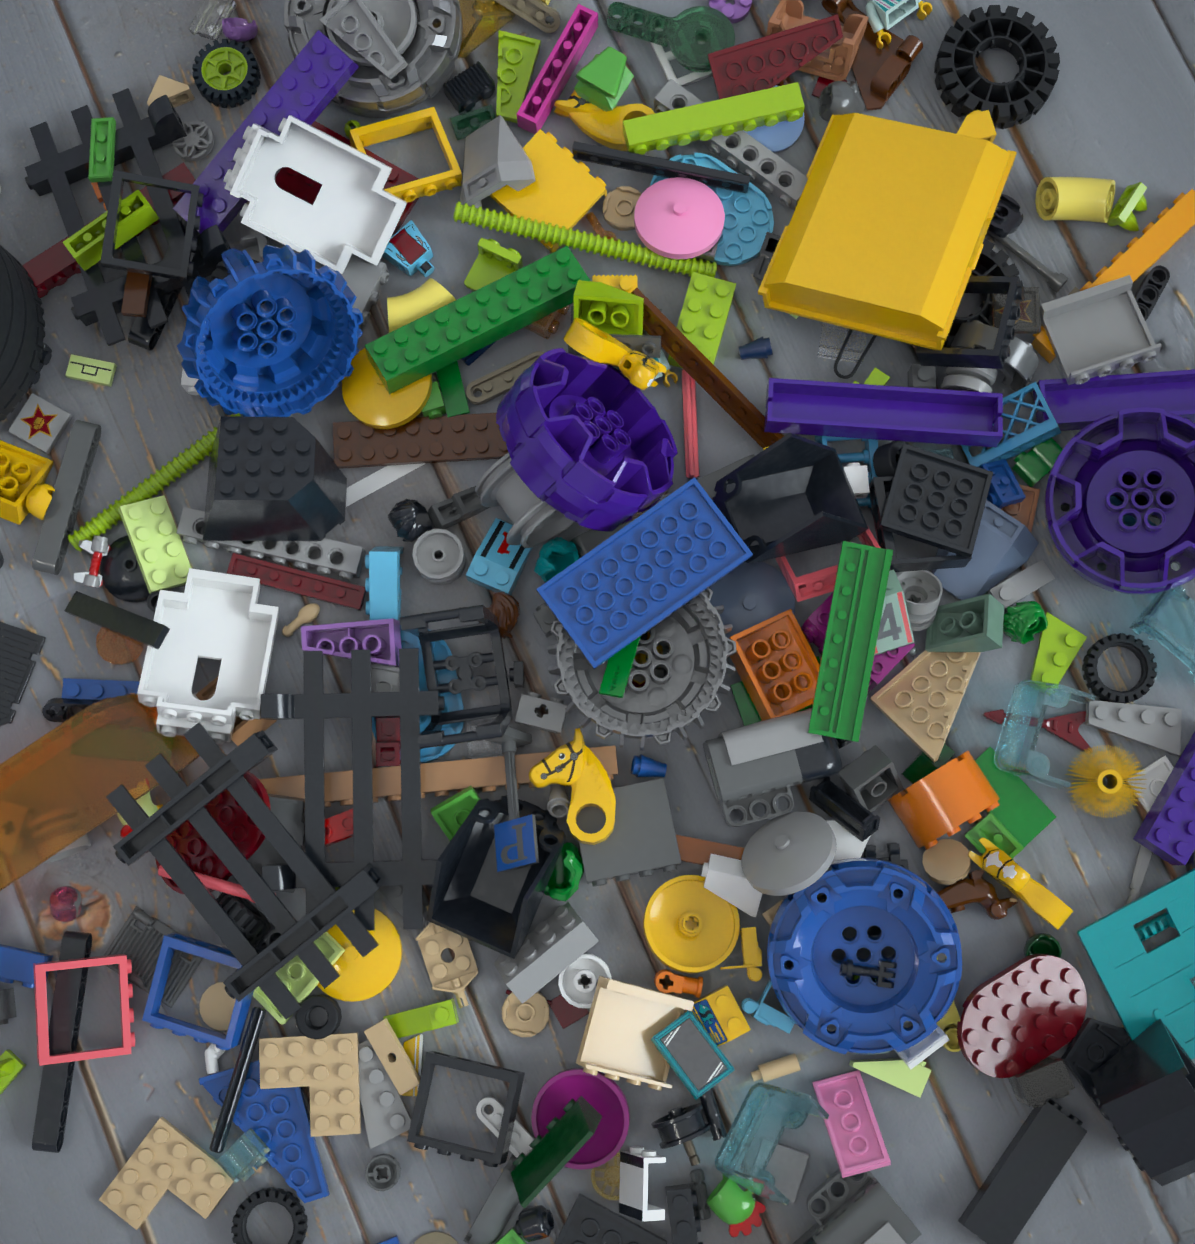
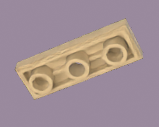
[364,1018,421,1095]

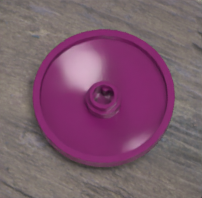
[531,1068,630,1170]

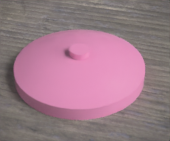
[634,177,725,259]

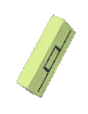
[65,354,117,387]

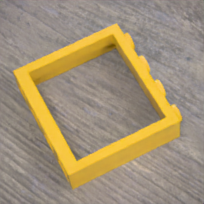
[349,107,462,202]

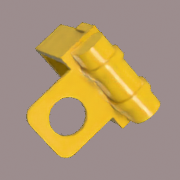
[720,927,763,982]

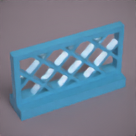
[961,382,1061,468]

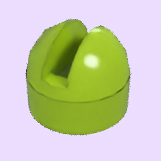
[344,120,361,139]

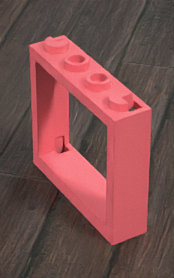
[775,527,881,602]
[33,954,135,1066]

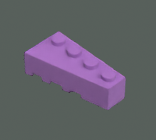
[301,618,402,667]

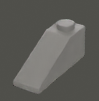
[984,559,1055,610]

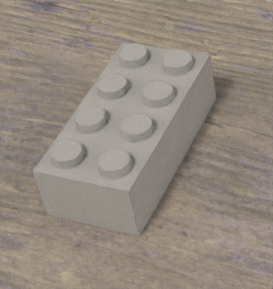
[493,902,599,1004]

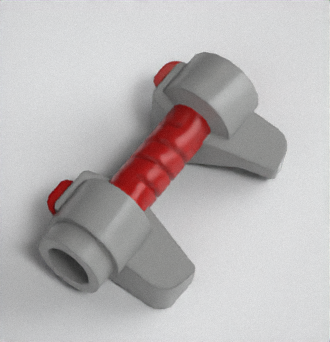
[71,535,110,588]

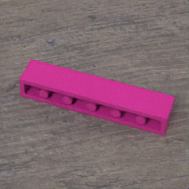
[516,4,598,134]

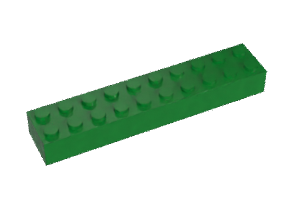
[365,246,590,394]

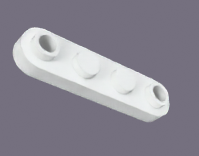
[476,1097,535,1158]

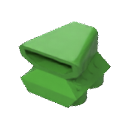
[574,47,634,112]

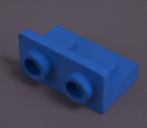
[980,459,1026,509]

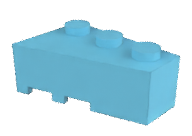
[365,546,403,621]

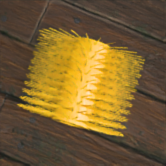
[1064,745,1147,818]

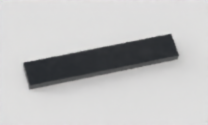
[64,591,170,650]

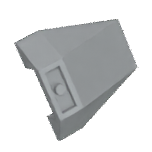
[460,116,536,208]

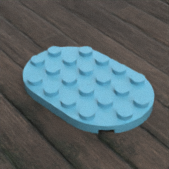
[650,152,774,266]

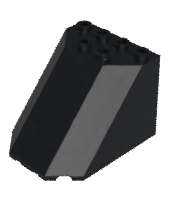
[713,433,868,564]
[426,795,566,959]

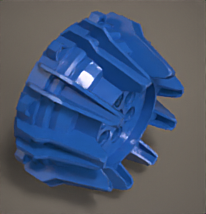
[177,245,364,417]

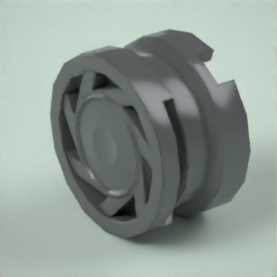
[365,1154,401,1191]

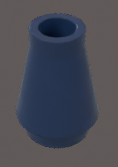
[739,336,773,360]

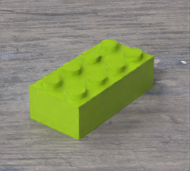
[668,272,736,368]

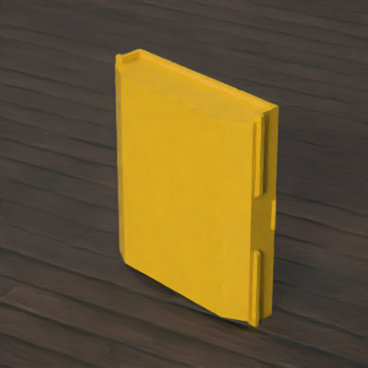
[758,113,1017,351]

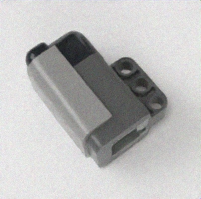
[703,709,842,827]
[793,1169,922,1244]

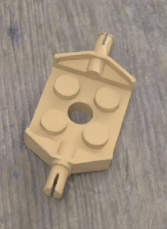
[416,906,479,1008]

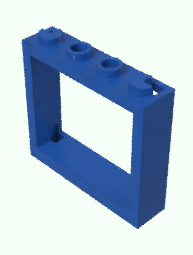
[142,932,254,1050]

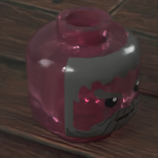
[49,886,82,922]

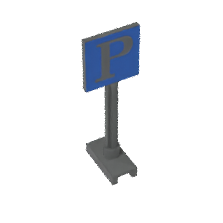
[486,727,539,873]

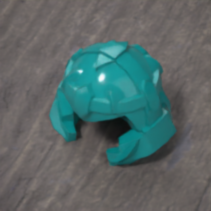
[534,537,580,582]

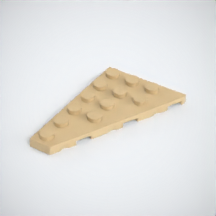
[870,650,981,763]

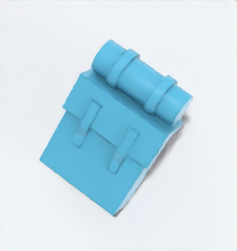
[741,979,795,1034]

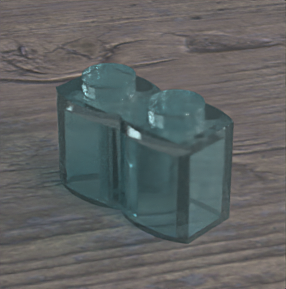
[216,1128,270,1184]

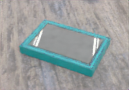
[651,1011,735,1100]

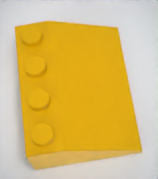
[0,440,54,525]

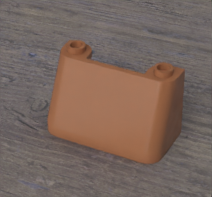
[766,0,868,81]

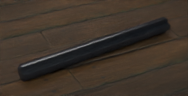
[209,1007,266,1153]

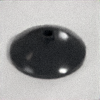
[100,535,150,603]

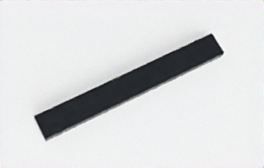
[572,141,751,193]

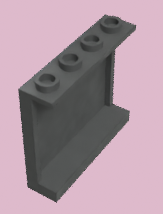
[570,778,681,887]

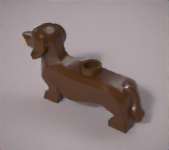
[937,869,1018,920]

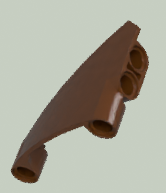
[821,0,923,111]

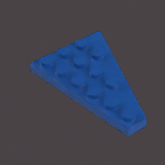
[198,1060,330,1203]

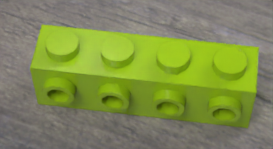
[63,189,160,271]

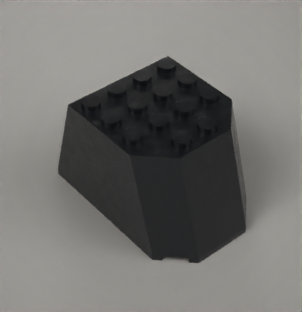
[203,416,347,541]
[1090,1019,1195,1186]

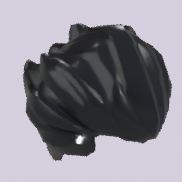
[388,499,433,542]

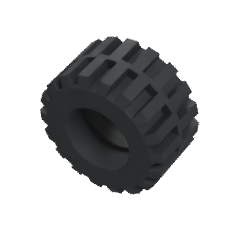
[216,892,271,947]

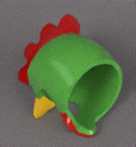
[706,1167,766,1238]

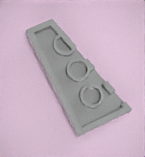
[319,0,408,79]
[1085,700,1182,757]
[358,1040,412,1149]

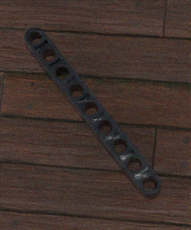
[32,931,92,1153]

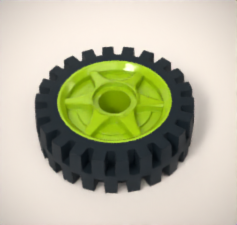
[192,39,261,108]

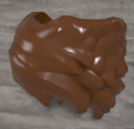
[478,592,520,639]

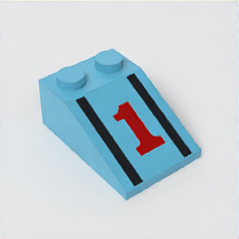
[466,518,533,595]

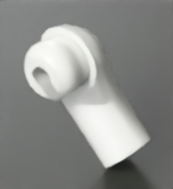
[204,1043,225,1074]

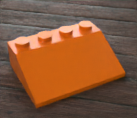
[728,609,820,721]

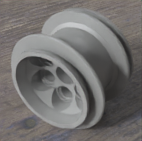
[475,453,575,548]

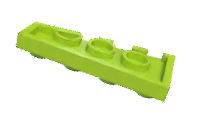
[496,30,541,124]

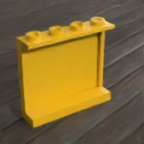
[489,129,607,253]

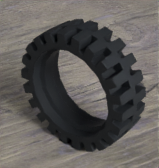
[1082,633,1157,703]
[231,1187,308,1244]

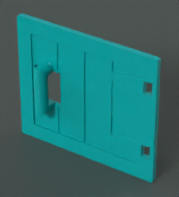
[1077,868,1195,1060]

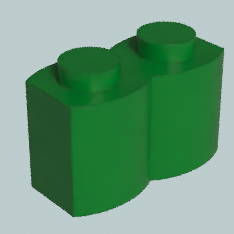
[1012,438,1063,487]

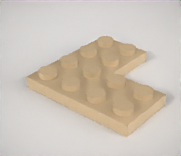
[259,1032,361,1137]
[99,1117,238,1230]

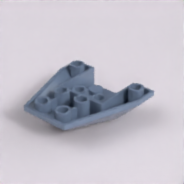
[931,500,1039,601]

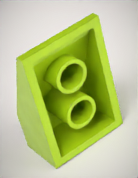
[574,280,644,335]

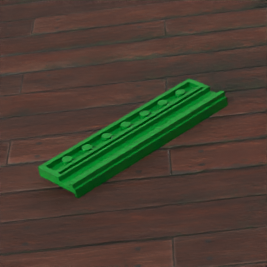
[808,541,893,742]

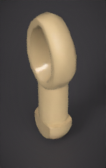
[282,603,320,637]

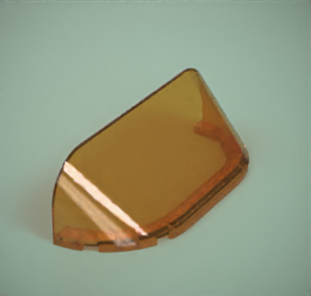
[0,693,200,891]

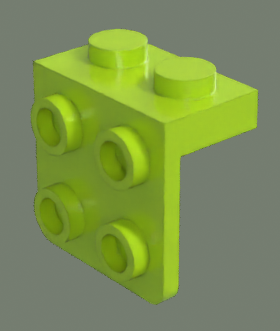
[464,237,523,291]

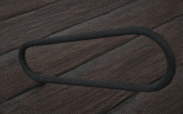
[834,329,877,379]

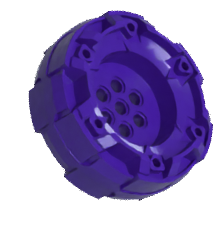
[496,348,678,532]
[1045,407,1195,595]

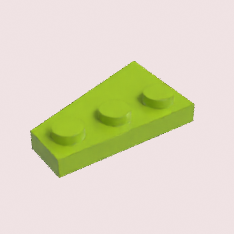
[1029,612,1087,696]

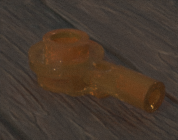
[586,212,617,241]

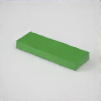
[88,117,116,183]

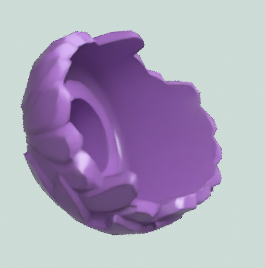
[222,17,258,42]

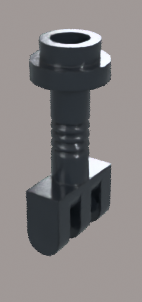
[840,959,897,988]

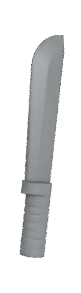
[1126,845,1153,905]

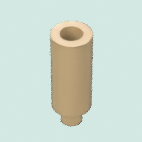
[751,1053,801,1083]

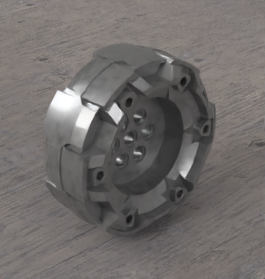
[284,0,463,118]

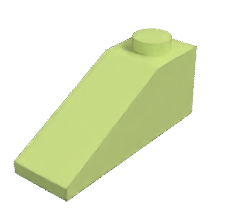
[849,1058,931,1098]

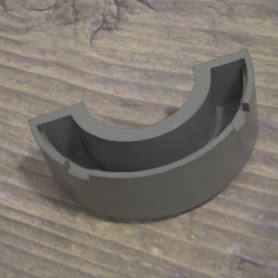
[950,320,1039,392]

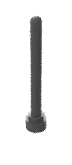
[987,230,1068,293]

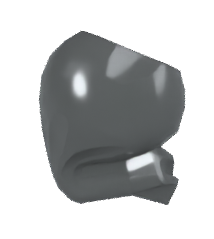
[819,81,865,122]

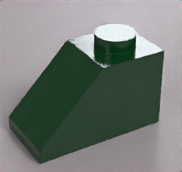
[902,743,955,784]

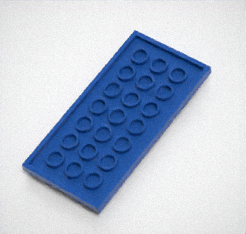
[536,477,753,669]

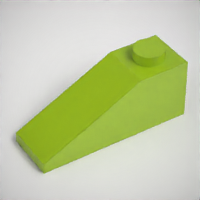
[383,998,459,1038]

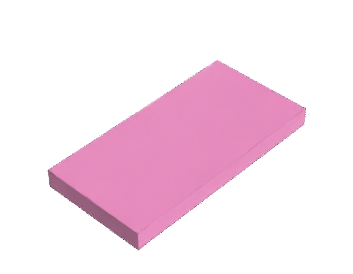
[812,1070,891,1178]

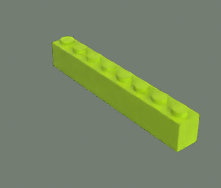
[623,82,805,155]

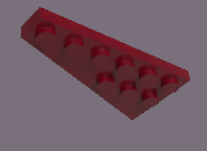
[707,14,843,99]

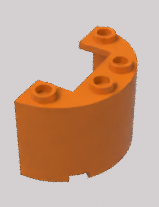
[888,750,1000,850]

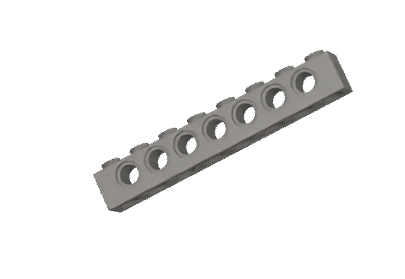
[654,79,807,210]
[177,507,366,580]

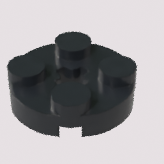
[988,194,1023,238]

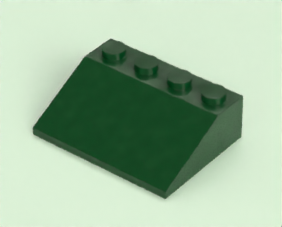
[511,1096,602,1209]

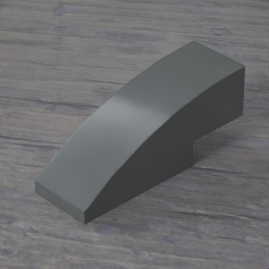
[427,486,490,529]

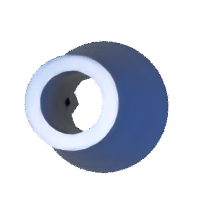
[631,754,667,778]

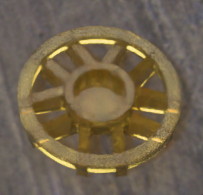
[591,1153,620,1200]

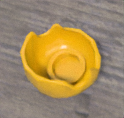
[26,483,55,520]

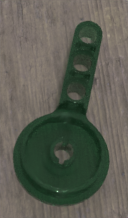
[607,2,735,72]

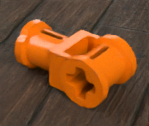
[654,969,703,998]

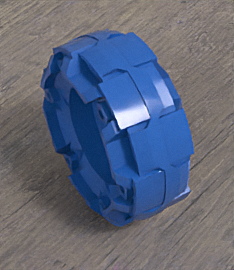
[767,858,962,1055]

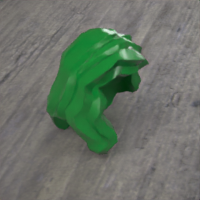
[544,842,584,901]

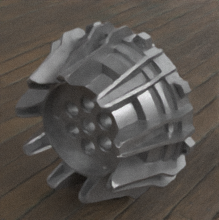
[547,587,736,750]

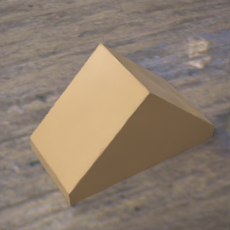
[147,75,195,108]

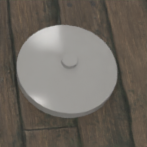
[326,0,417,66]
[741,812,837,896]

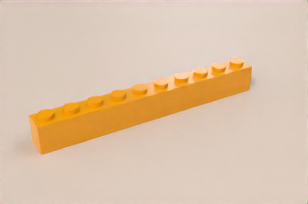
[1031,189,1195,364]

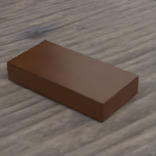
[121,271,152,317]

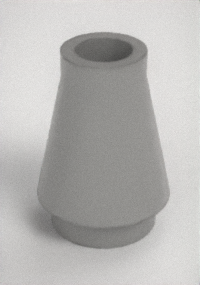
[547,784,570,818]

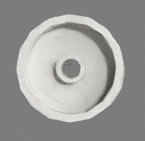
[558,953,612,1008]

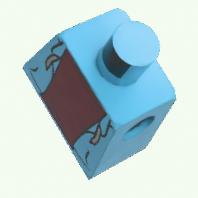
[382,220,435,277]

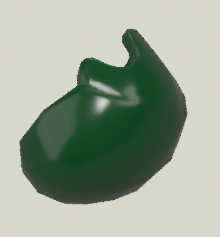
[1024,933,1062,958]

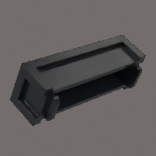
[809,777,880,842]

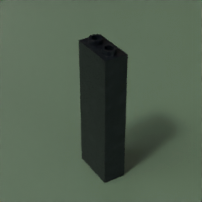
[958,1098,1087,1244]

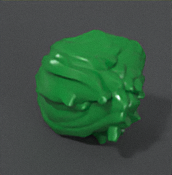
[1003,601,1048,644]

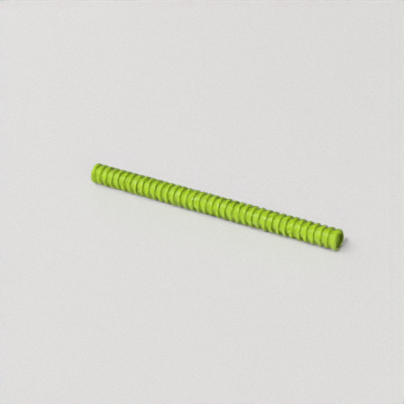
[453,201,717,278]
[68,413,241,552]

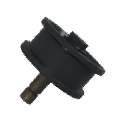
[651,1103,711,1166]

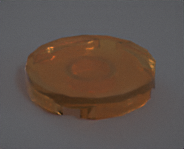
[96,627,144,665]

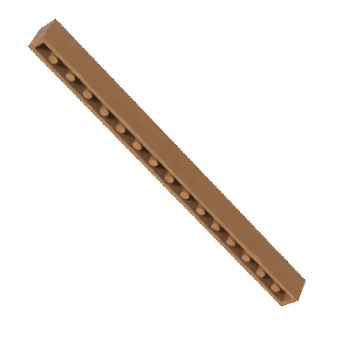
[259,745,618,810]

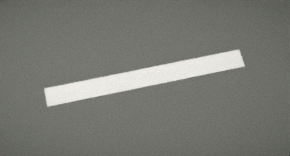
[346,463,426,507]

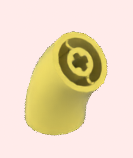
[1035,177,1115,223]
[387,278,456,333]

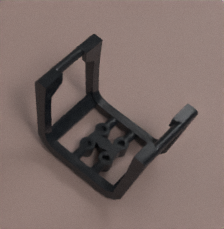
[400,605,512,749]

